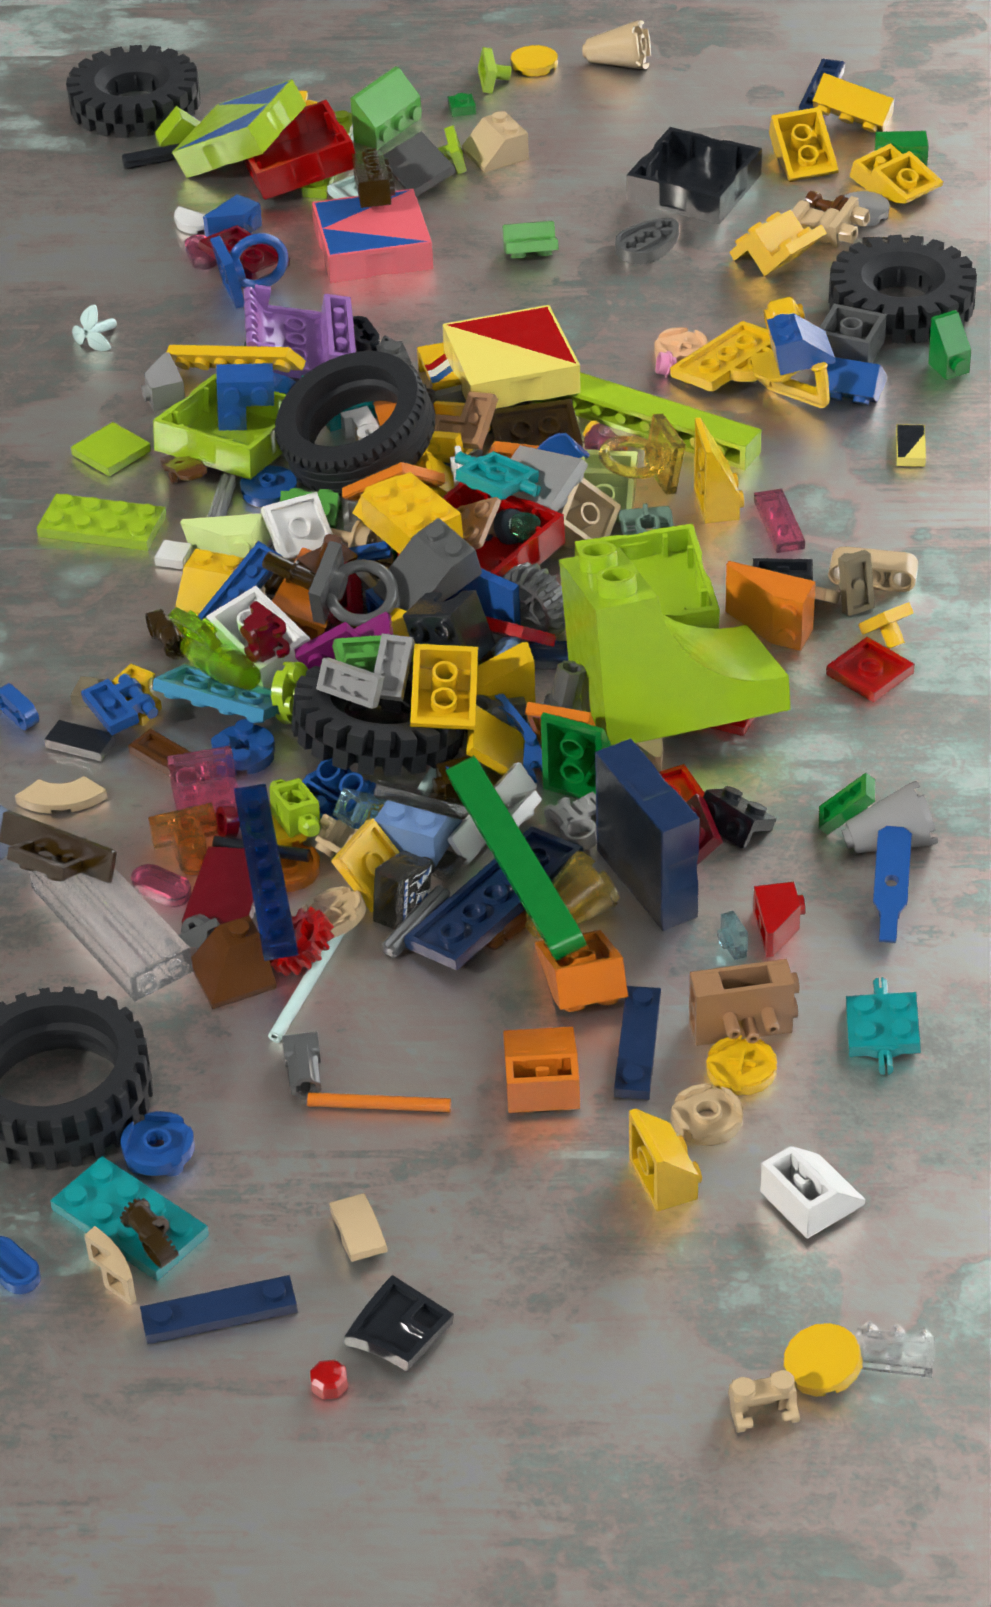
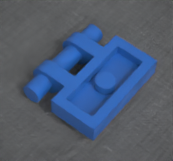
[81,674,158,735]

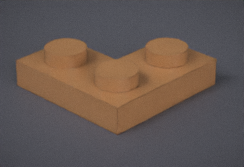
[434,391,498,450]

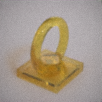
[598,414,686,494]

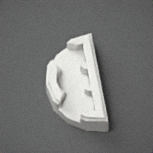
[174,206,205,234]

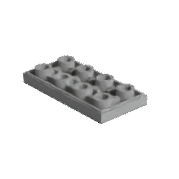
[511,445,588,511]

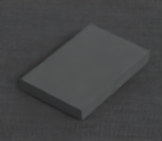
[383,131,456,197]

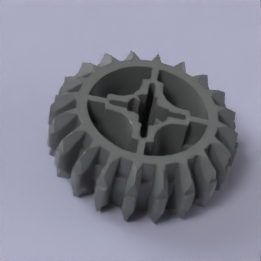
[503,562,566,638]

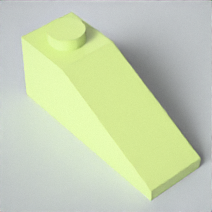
[180,513,271,558]

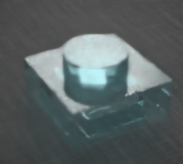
[717,911,748,960]

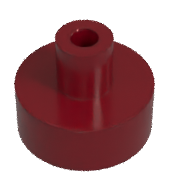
[215,805,247,838]

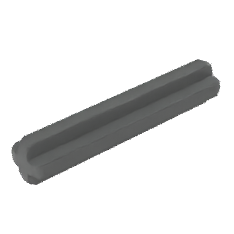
[382,885,450,958]

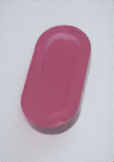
[185,234,217,270]
[131,864,192,907]

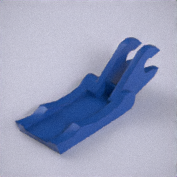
[495,693,542,783]

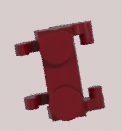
[240,601,290,663]

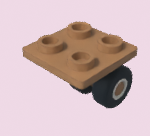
[456,497,527,549]

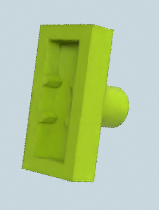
[477,47,511,93]
[438,125,467,174]

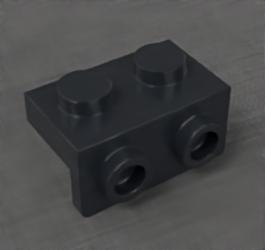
[703,786,777,848]

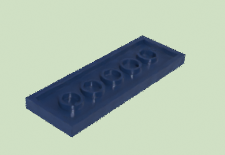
[403,826,584,970]

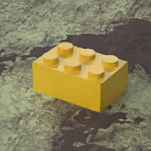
[361,472,463,554]

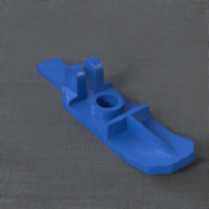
[873,826,912,943]

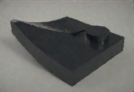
[344,1275,454,1372]

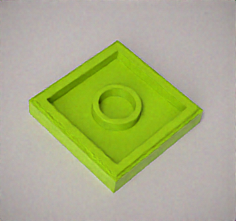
[71,422,151,477]

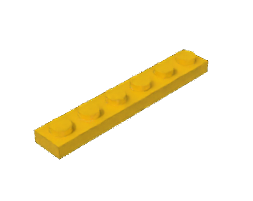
[166,345,306,373]

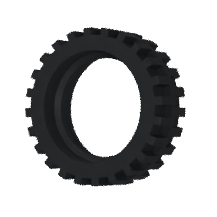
[0,987,153,1170]

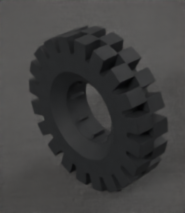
[66,45,201,138]
[828,235,977,344]

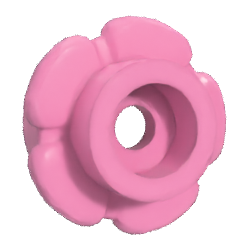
[655,351,677,378]

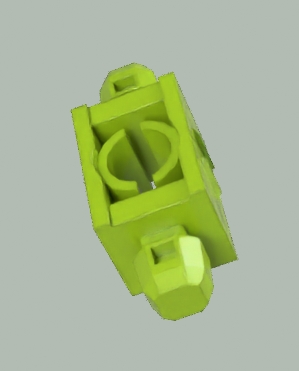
[269,778,321,838]

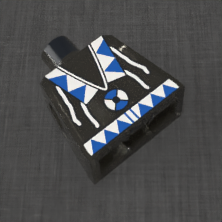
[373,851,436,930]

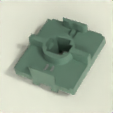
[619,503,674,535]

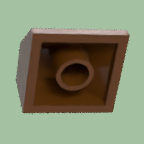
[189,915,277,1009]

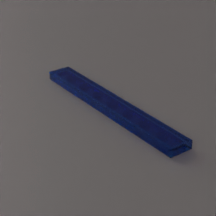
[234,784,299,961]

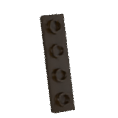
[0,810,117,883]

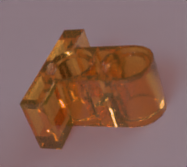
[148,802,218,876]

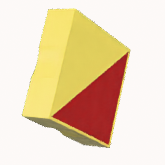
[443,305,581,409]

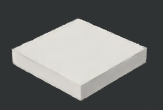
[261,492,333,561]

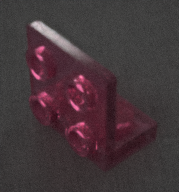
[167,746,244,827]

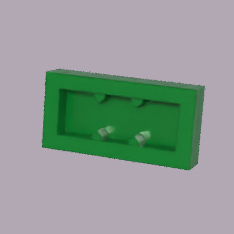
[818,772,875,835]

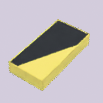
[896,424,926,467]

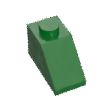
[874,131,929,166]
[928,310,972,380]

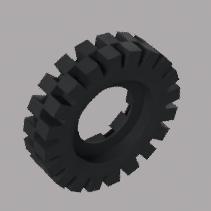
[292,659,465,776]

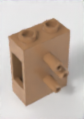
[689,959,800,1046]

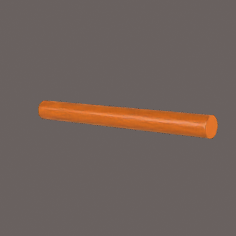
[307,1092,451,1113]

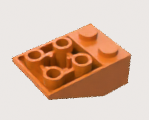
[503,1027,580,1113]

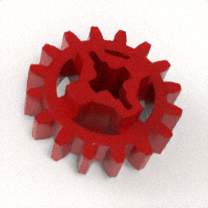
[264,907,334,976]

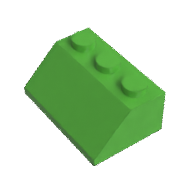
[350,66,422,150]

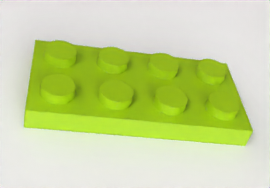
[37,493,166,551]

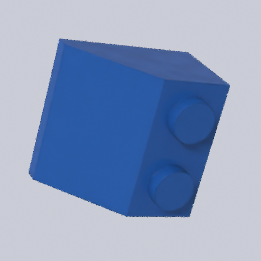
[767,313,836,375]
[826,357,888,406]

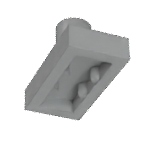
[374,633,415,702]
[316,657,384,709]

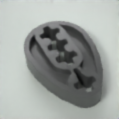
[615,218,679,264]

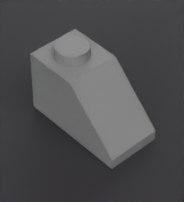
[141,352,185,411]

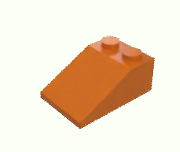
[725,561,816,651]
[535,930,628,1012]

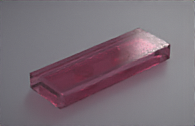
[754,489,805,553]

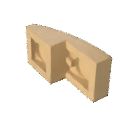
[329,1193,388,1262]
[84,1226,137,1305]

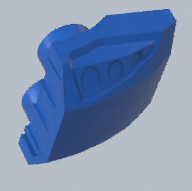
[302,757,382,823]

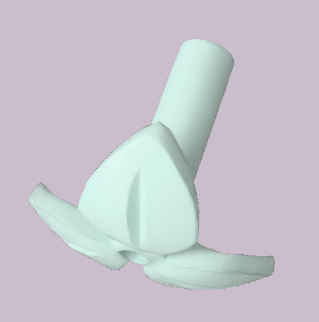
[72,305,117,351]

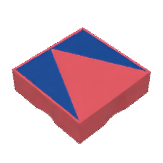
[312,188,433,284]

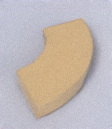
[15,776,107,814]

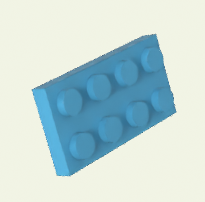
[152,664,280,723]

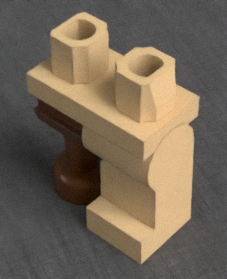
[792,191,870,248]

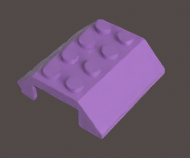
[244,285,356,379]

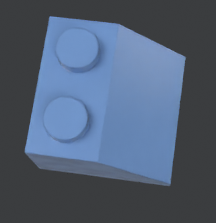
[374,800,463,867]

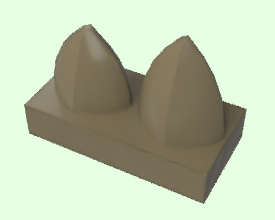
[838,549,875,617]

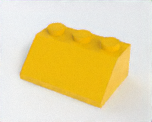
[813,73,894,133]

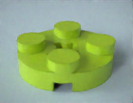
[271,662,308,725]

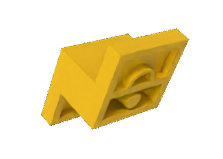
[729,209,827,276]

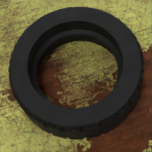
[275,351,436,496]

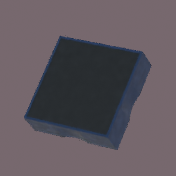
[595,738,700,931]

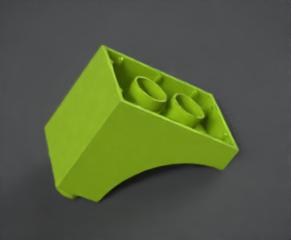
[559,541,791,745]

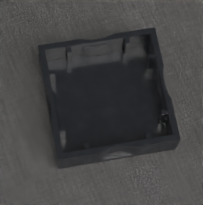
[626,127,762,224]

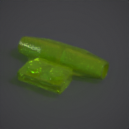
[168,607,261,690]

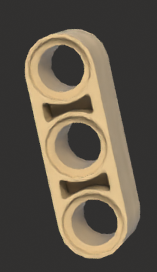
[828,546,919,592]

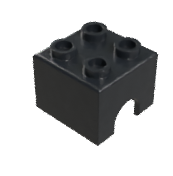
[403,590,496,662]

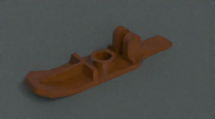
[160,455,207,484]

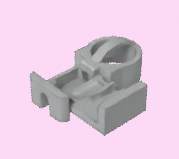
[544,791,597,851]

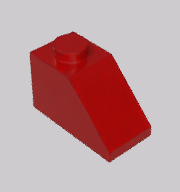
[753,882,806,958]

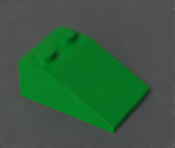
[541,712,612,799]

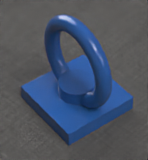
[210,233,289,309]

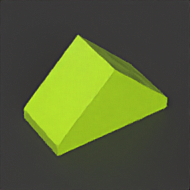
[155,106,200,147]

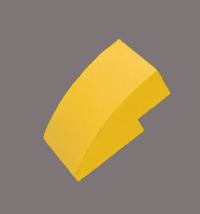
[849,143,944,204]

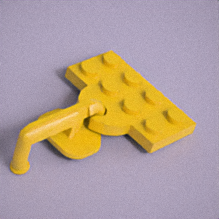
[670,321,830,408]

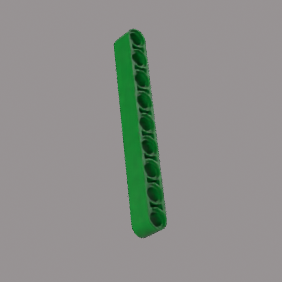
[445,755,587,961]

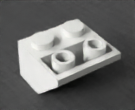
[760,1146,866,1239]

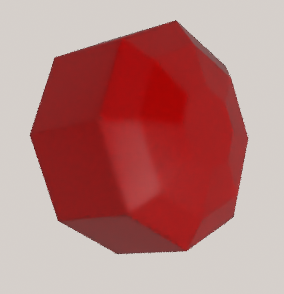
[310,1359,348,1400]

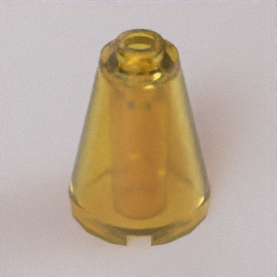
[525,851,620,939]

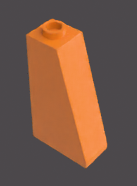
[272,547,328,641]

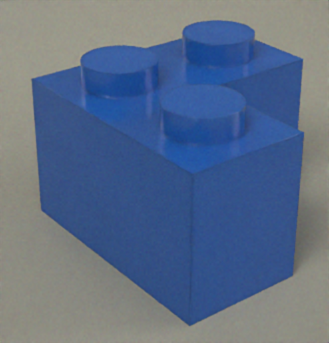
[216,363,274,431]

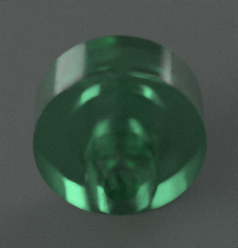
[510,512,541,544]

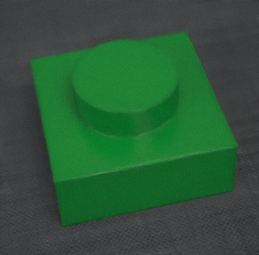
[448,93,476,117]

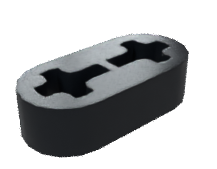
[353,316,380,352]

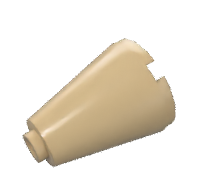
[582,20,651,70]

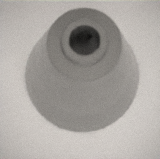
[841,781,938,853]

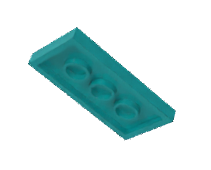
[50,1156,209,1282]

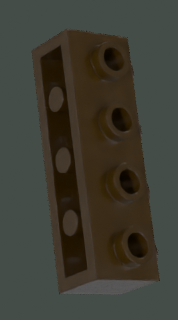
[352,148,396,208]

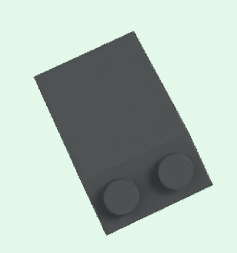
[373,518,482,611]

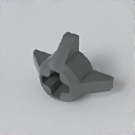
[169,914,219,950]

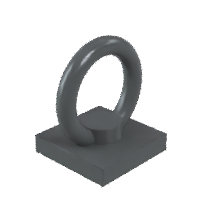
[308,541,399,627]

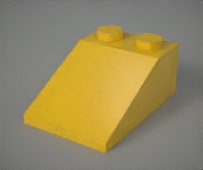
[769,107,839,182]
[694,418,744,524]
[410,644,478,730]

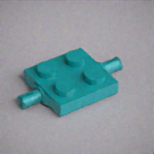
[455,451,541,500]
[846,977,921,1075]

